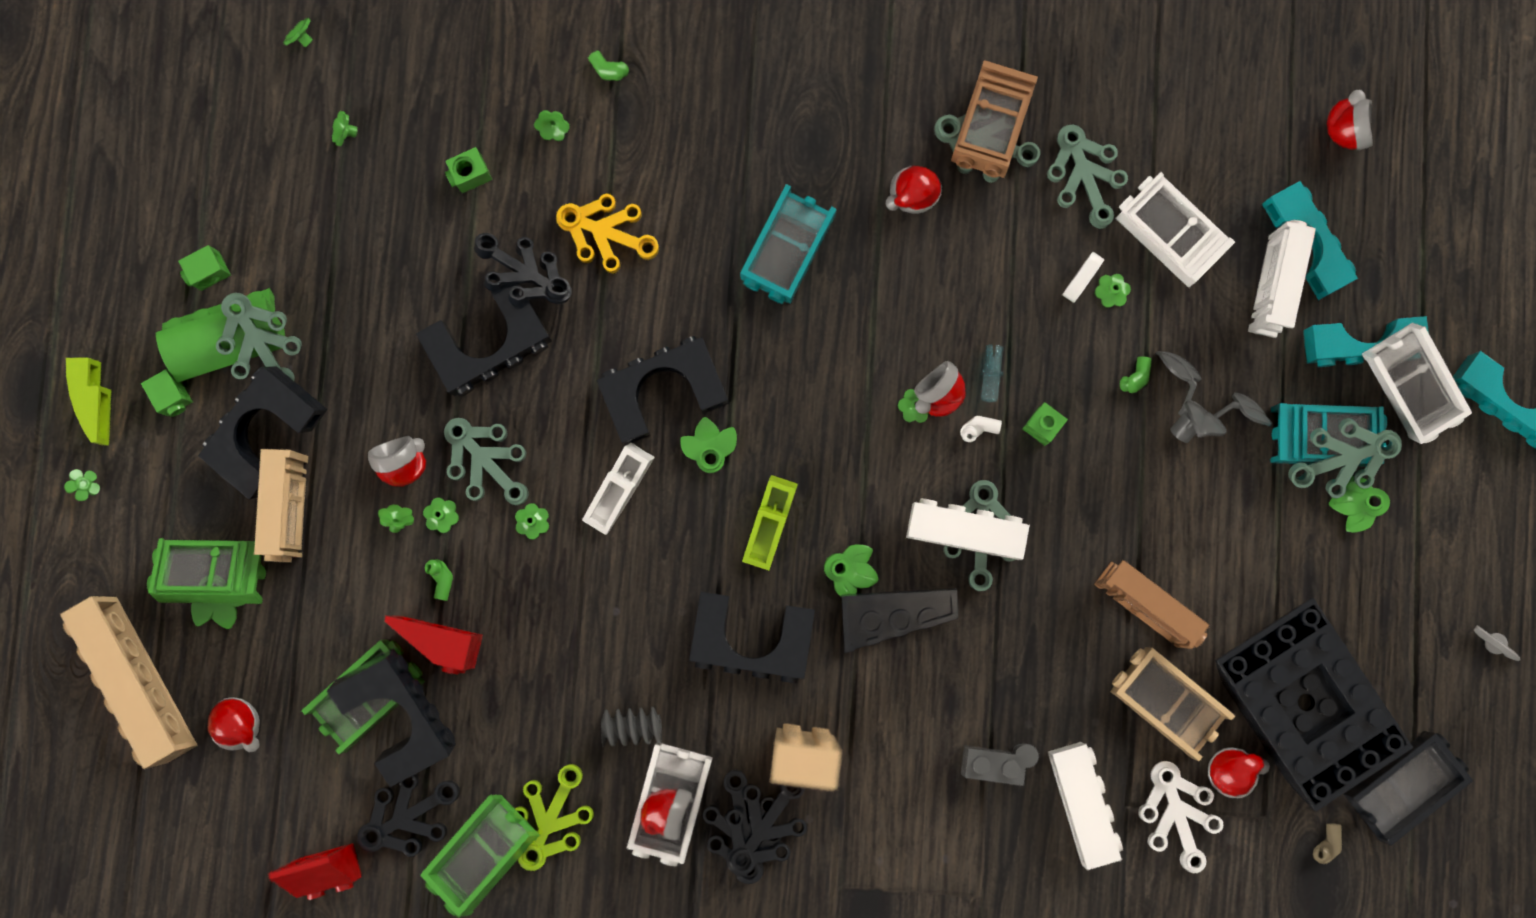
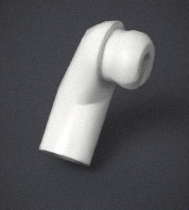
[960,416,1002,442]

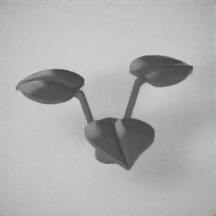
[1154,351,1273,443]

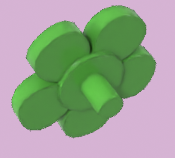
[64,469,100,501]

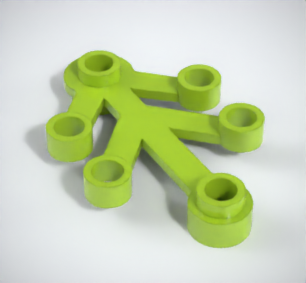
[515,764,594,871]

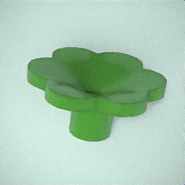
[283,18,312,47]
[534,110,570,141]
[332,111,357,146]
[1095,274,1131,308]
[898,389,928,423]
[423,498,459,533]
[515,503,549,539]
[378,505,414,533]

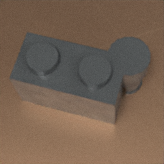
[961,743,1039,786]

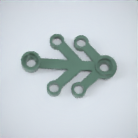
[934,105,1040,183]
[1047,125,1128,229]
[216,293,302,381]
[444,418,529,505]
[1288,418,1402,498]
[943,480,1015,591]

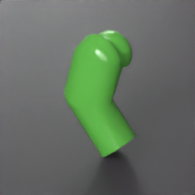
[1120,357,1152,393]
[425,559,453,601]

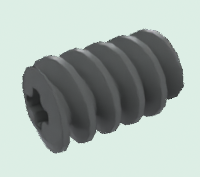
[601,707,662,747]

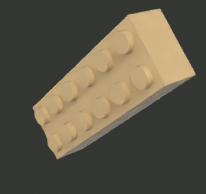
[60,596,198,769]
[772,723,841,790]

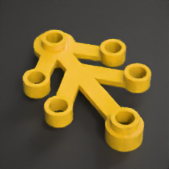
[556,194,659,273]

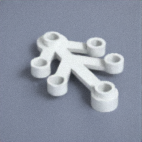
[1138,761,1223,873]

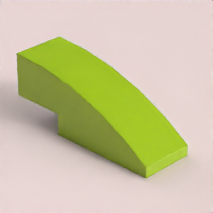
[66,358,111,446]
[742,475,798,571]

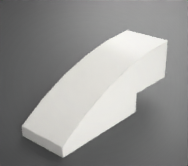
[582,443,655,535]

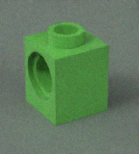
[445,147,493,193]
[179,245,231,291]
[141,369,193,417]
[1022,402,1068,446]

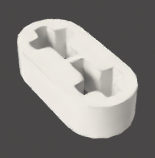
[1062,252,1105,303]

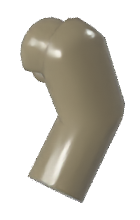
[1313,823,1342,864]

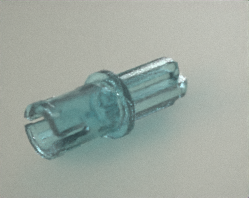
[981,345,1004,402]

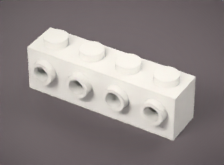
[906,498,1030,560]
[1048,742,1123,870]

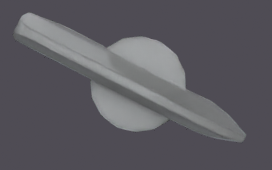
[1474,625,1521,661]

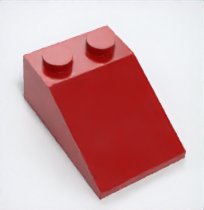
[384,616,483,675]
[269,843,362,900]

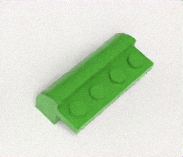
[156,288,285,383]

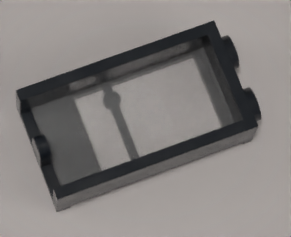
[1343,731,1473,846]

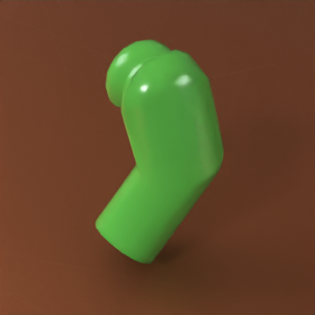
[588,51,629,80]

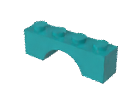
[1262,181,1358,300]
[1303,316,1429,367]
[1453,351,1536,448]

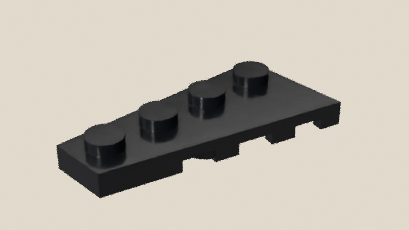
[841,588,958,653]

